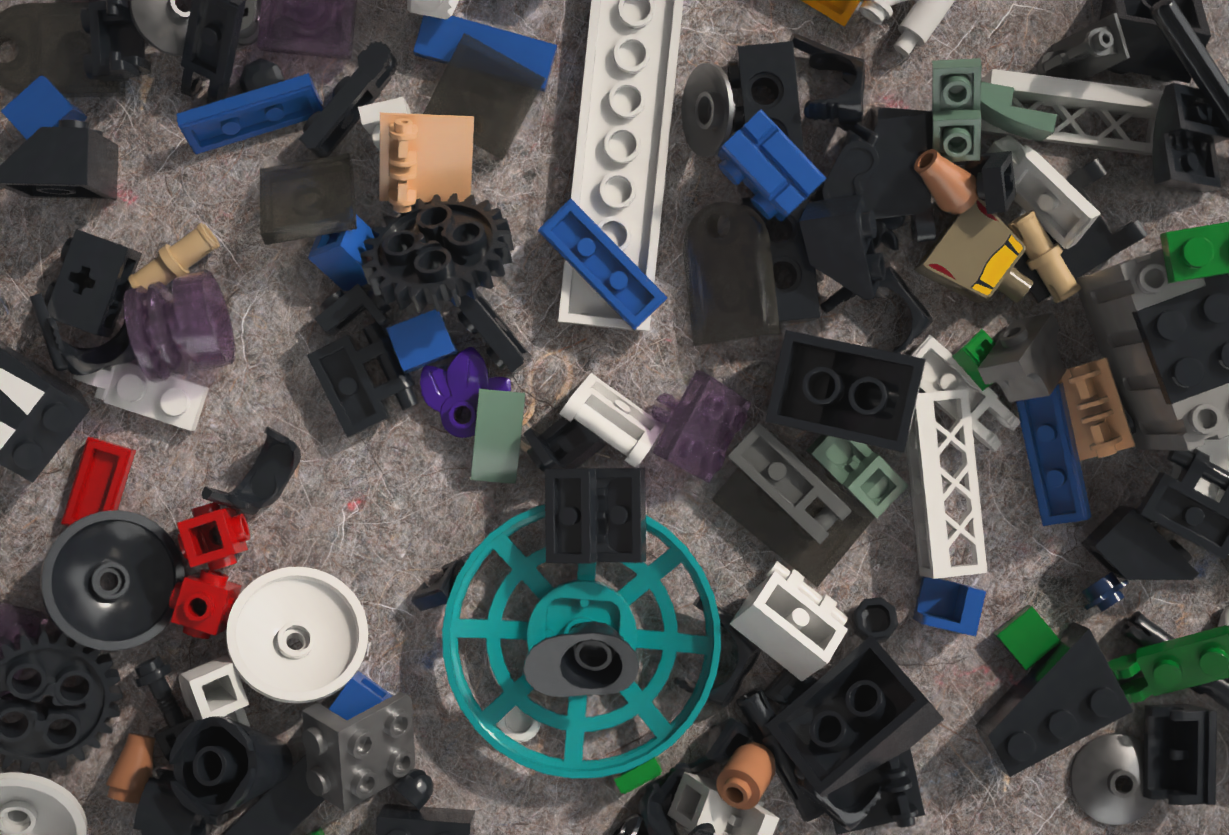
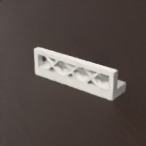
[981,69,1163,156]
[906,388,988,579]

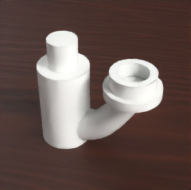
[859,0,955,56]

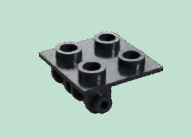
[827,748,925,835]

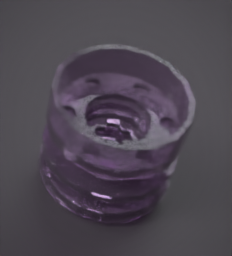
[123,269,236,383]

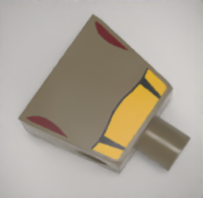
[914,197,1033,303]

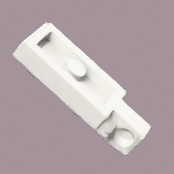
[986,135,1101,249]
[73,362,209,431]

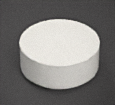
[496,696,541,743]

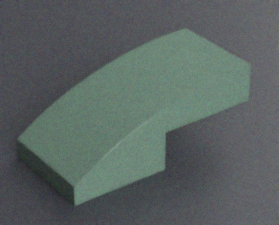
[980,82,1057,142]
[470,389,525,484]
[806,434,909,518]

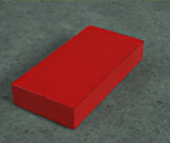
[61,437,136,526]

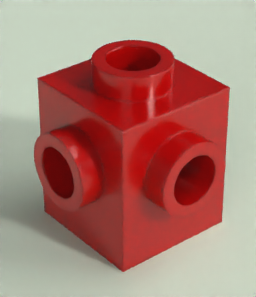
[177,502,250,571]
[169,569,242,639]

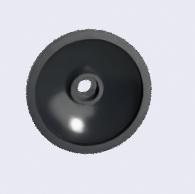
[40,510,185,651]

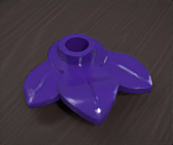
[420,347,511,438]

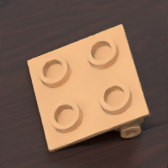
[379,112,474,213]
[1058,357,1135,461]

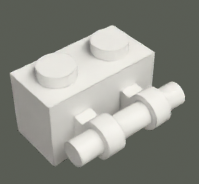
[730,560,848,681]

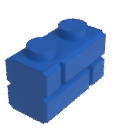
[717,109,827,222]

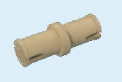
[1007,210,1082,303]
[128,223,220,300]

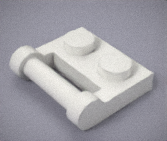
[559,373,665,468]

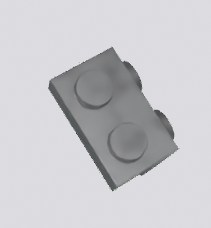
[302,692,416,812]

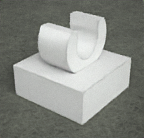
[358,97,411,151]

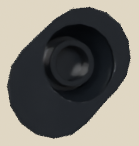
[523,621,640,697]

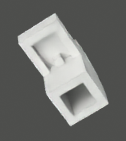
[179,655,250,727]
[667,772,779,835]

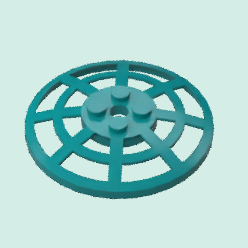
[442,504,721,779]

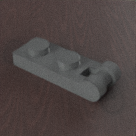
[726,422,852,545]

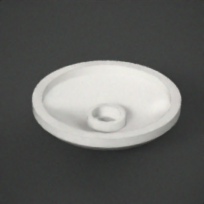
[226,567,368,703]
[0,772,88,835]

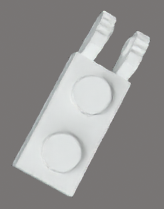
[909,335,1021,452]

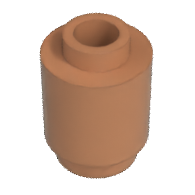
[716,742,776,810]

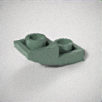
[932,58,982,162]

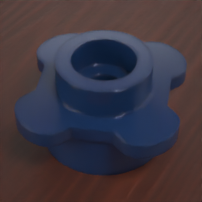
[1081,572,1129,612]

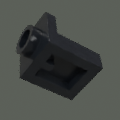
[964,151,1016,214]

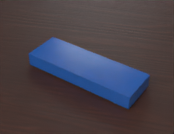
[413,15,558,92]
[176,73,324,155]
[538,198,668,331]
[1016,383,1092,526]

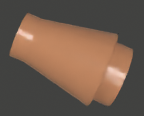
[914,149,978,215]
[105,733,156,804]

